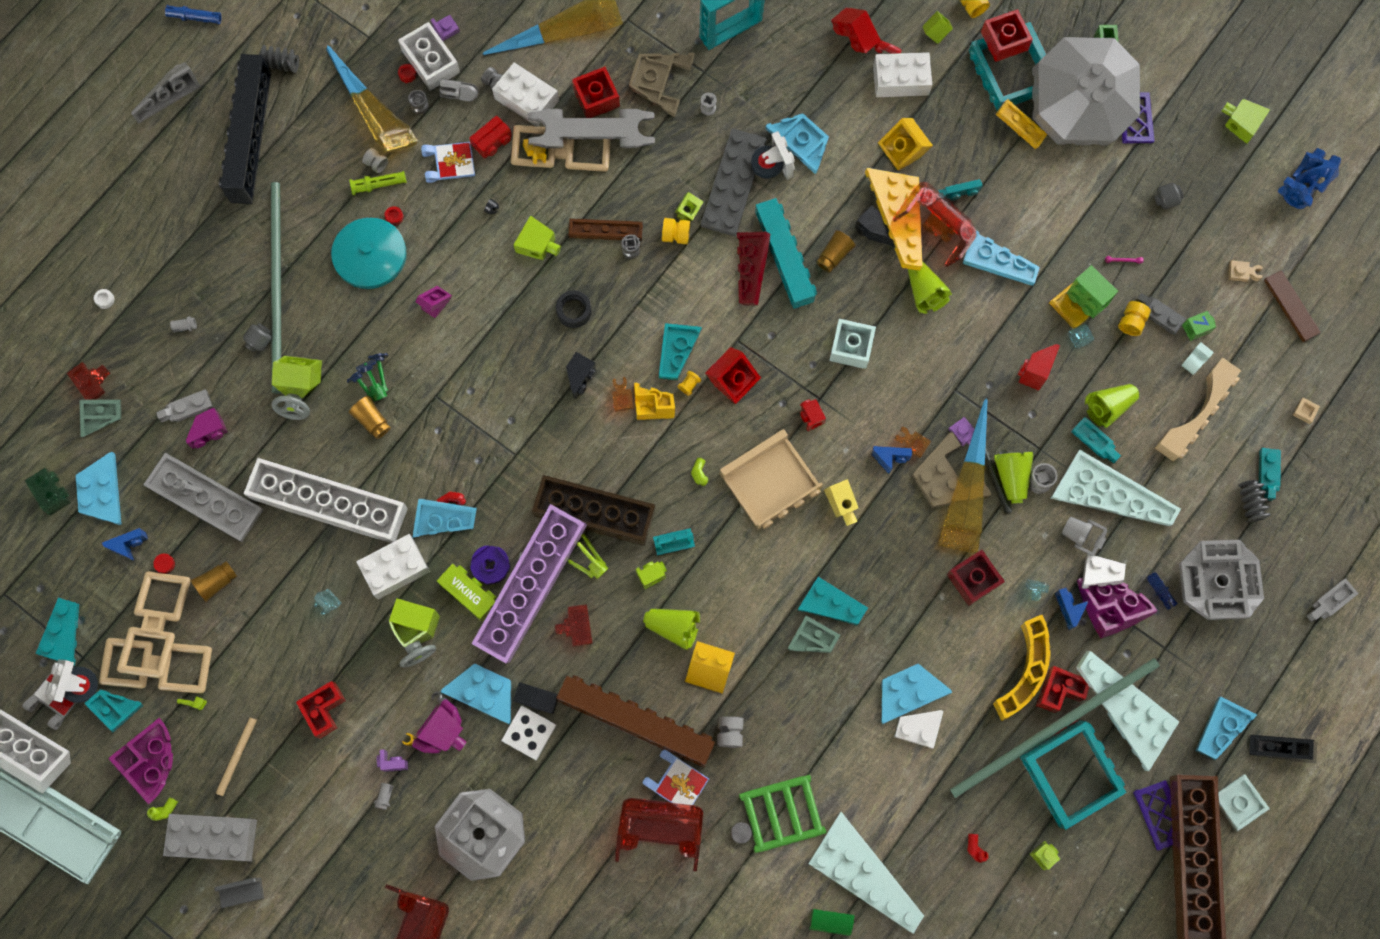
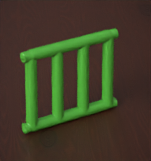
[739,775,826,853]

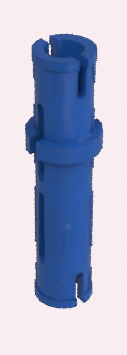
[165,5,222,24]

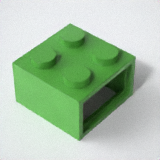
[1067,265,1119,319]

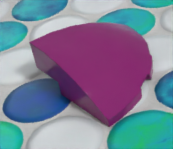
[1077,578,1158,639]
[108,718,173,804]

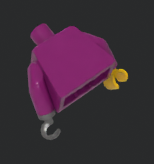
[402,691,466,753]

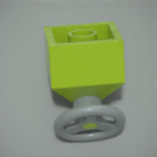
[272,356,322,420]
[389,598,440,668]

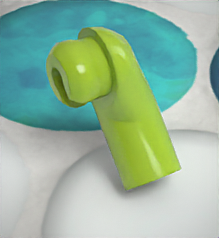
[691,458,708,486]
[147,797,178,821]

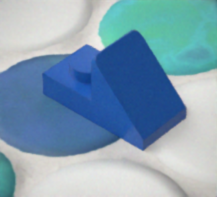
[871,446,912,474]
[102,528,148,560]
[1055,588,1088,630]

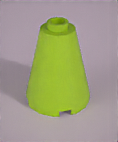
[908,262,952,314]
[1085,384,1139,428]
[994,452,1033,504]
[643,609,700,650]

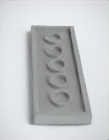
[144,453,263,542]

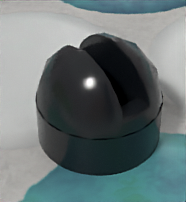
[484,198,499,215]

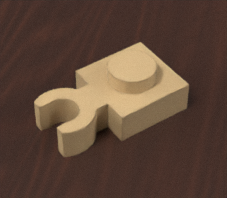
[1228,260,1263,282]

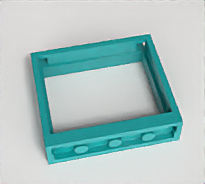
[699,0,765,50]
[968,22,1046,111]
[1020,720,1127,830]

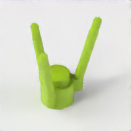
[568,534,608,579]

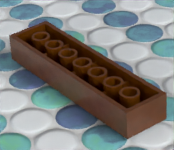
[557,675,715,768]
[1170,775,1226,939]

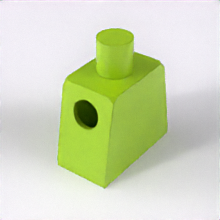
[1221,99,1270,144]
[514,216,561,260]

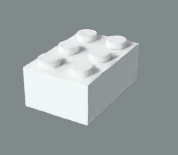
[398,22,460,91]
[873,53,932,97]
[492,63,559,126]
[356,534,430,600]

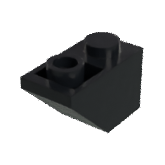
[566,352,597,399]

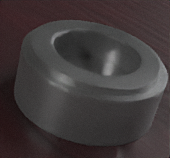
[731,822,752,843]

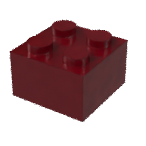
[946,549,1005,606]

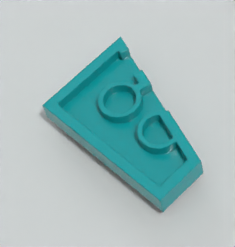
[659,323,702,380]
[797,577,868,625]
[35,598,79,666]

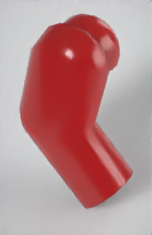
[874,40,902,54]
[436,491,466,506]
[967,834,989,863]

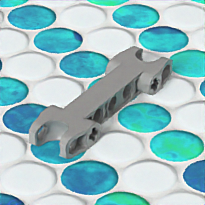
[528,109,655,148]

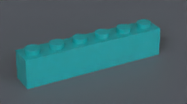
[755,198,817,309]

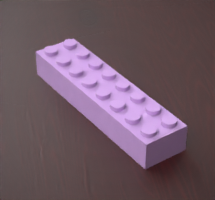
[472,504,587,663]

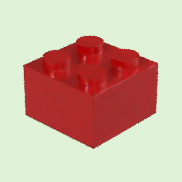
[981,9,1033,62]
[572,67,620,118]

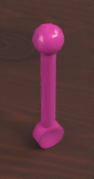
[1105,256,1144,264]

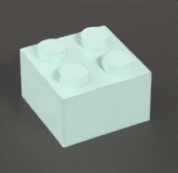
[829,319,876,369]

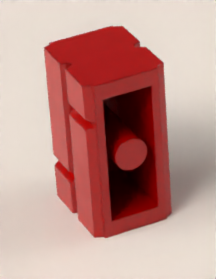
[469,115,512,159]

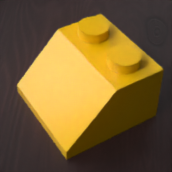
[878,118,933,170]
[685,641,735,694]

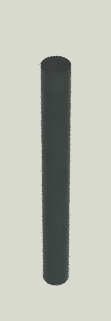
[985,447,1013,514]

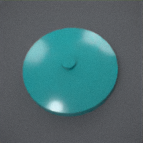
[331,218,407,289]

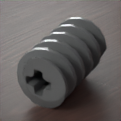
[259,45,299,73]
[1238,480,1271,522]

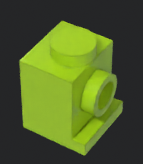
[675,192,703,222]
[636,561,667,589]
[1030,841,1060,870]

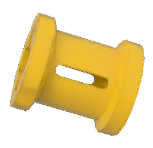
[677,371,702,396]

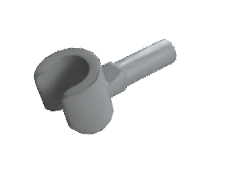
[173,477,203,493]

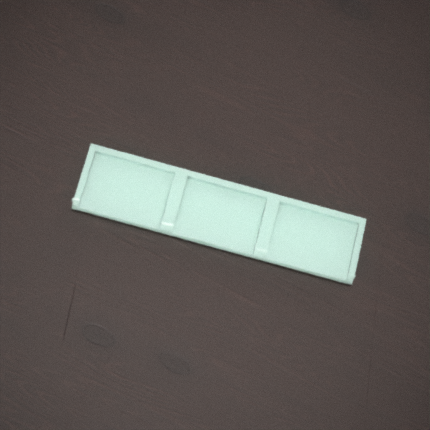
[0,768,121,884]

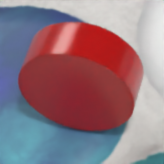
[398,64,417,83]
[384,206,404,226]
[153,553,175,574]

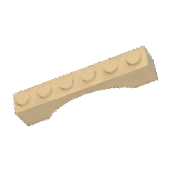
[1155,357,1241,462]

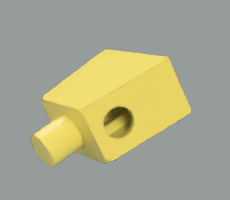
[824,479,858,526]

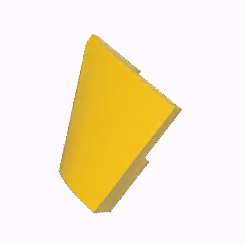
[634,383,675,420]

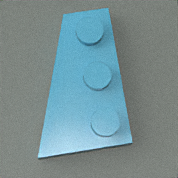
[412,499,477,538]

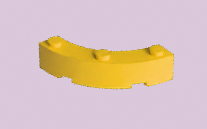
[993,615,1050,721]

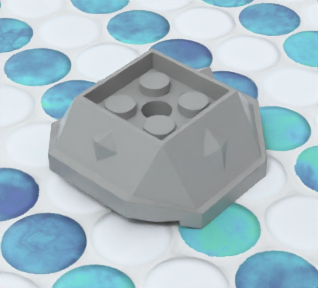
[1179,540,1264,620]
[435,789,525,881]

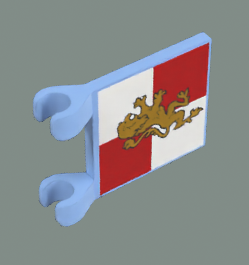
[421,142,475,183]
[642,750,709,813]

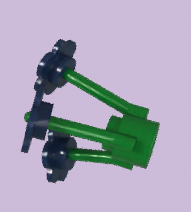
[347,353,389,402]

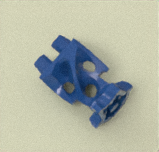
[1278,148,1341,209]

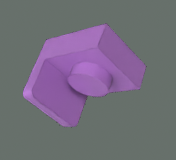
[430,15,460,41]
[948,417,975,447]
[377,749,408,772]

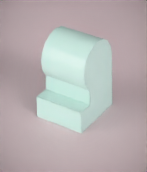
[1181,342,1214,375]

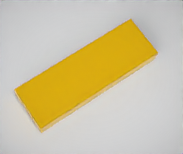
[996,99,1047,149]

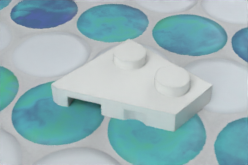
[1082,554,1126,589]
[894,710,943,749]

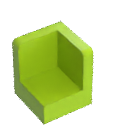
[923,11,953,44]

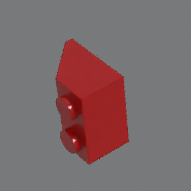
[1017,344,1060,390]
[705,347,761,404]

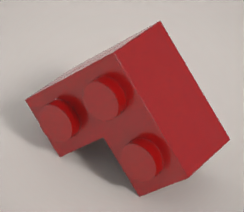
[831,8,881,53]
[1036,666,1090,713]
[296,681,346,739]

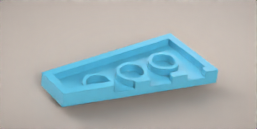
[962,229,1040,286]

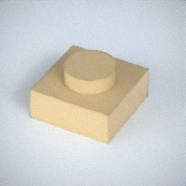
[1293,398,1320,424]

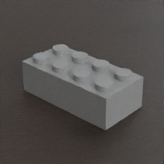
[163,814,257,862]

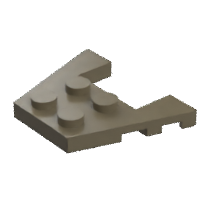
[629,53,695,117]
[912,432,991,508]

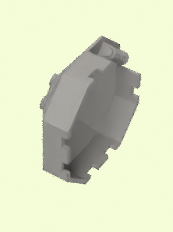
[1032,37,1140,146]

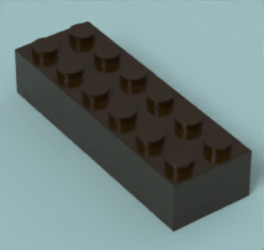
[532,475,656,546]

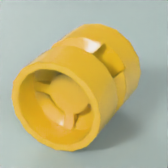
[959,0,990,18]
[662,218,690,244]
[1118,301,1151,336]

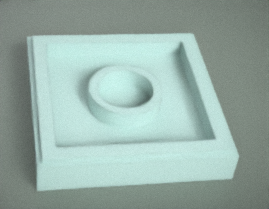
[1219,774,1270,831]

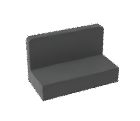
[214,878,264,908]

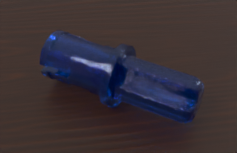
[1147,572,1178,610]

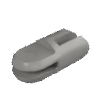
[440,79,479,101]

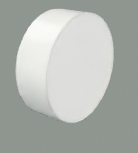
[94,289,115,309]

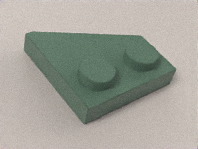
[80,399,122,437]
[787,616,840,653]

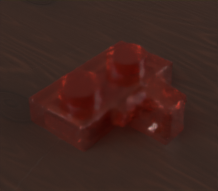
[67,362,111,400]
[555,604,592,647]

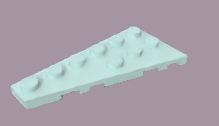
[1050,450,1181,526]
[1076,651,1179,771]
[808,812,924,934]

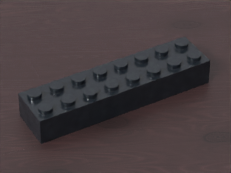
[219,54,272,204]

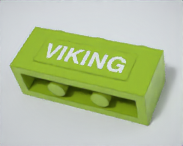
[437,563,497,622]

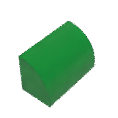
[809,909,855,936]

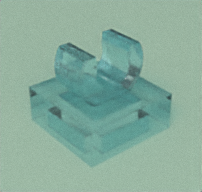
[1068,323,1095,349]
[1026,579,1049,601]
[314,589,342,615]

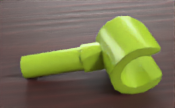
[177,696,207,710]

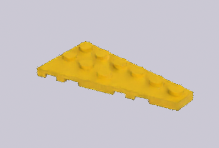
[865,168,922,271]

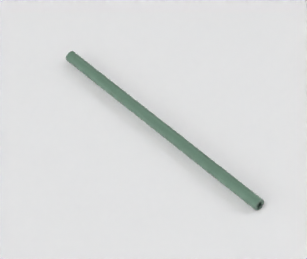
[271,182,281,394]
[950,658,1160,798]

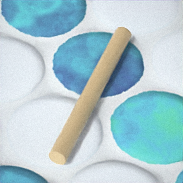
[216,717,257,796]

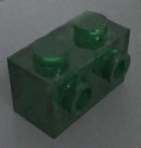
[24,468,71,516]

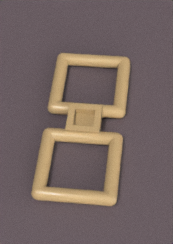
[511,125,611,172]
[117,571,191,679]
[99,638,212,694]

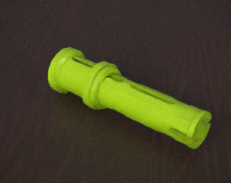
[349,171,407,196]

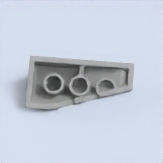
[131,62,201,124]

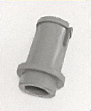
[170,316,197,333]
[374,783,394,810]

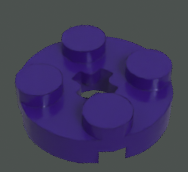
[470,545,510,585]

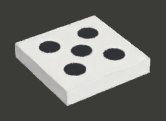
[501,705,557,761]

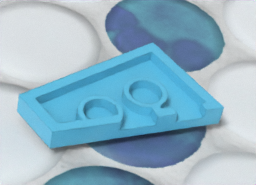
[1195,697,1257,760]

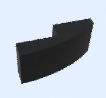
[513,682,558,714]

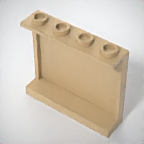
[720,429,823,530]

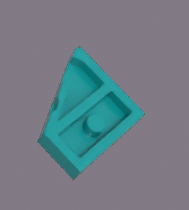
[84,689,143,733]

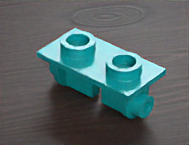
[653,528,695,556]

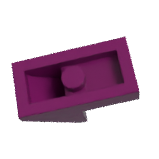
[415,286,452,318]

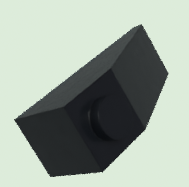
[855,206,896,247]
[1249,734,1317,763]

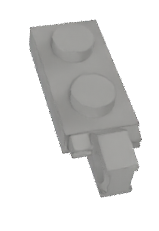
[156,389,213,422]
[1306,578,1359,622]

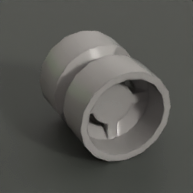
[1029,463,1058,494]
[717,717,744,748]

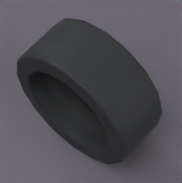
[556,290,592,328]

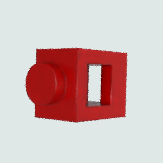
[800,399,826,431]

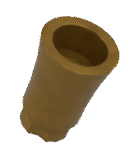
[816,230,856,273]
[349,396,391,439]
[190,561,237,602]

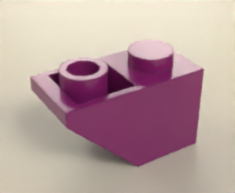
[186,408,228,449]

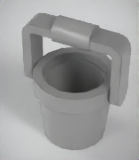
[1062,517,1107,556]

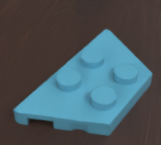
[765,113,829,174]
[76,452,121,525]
[441,664,511,725]
[881,664,952,724]

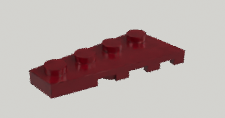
[737,232,771,306]

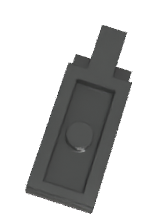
[1135,293,1186,335]

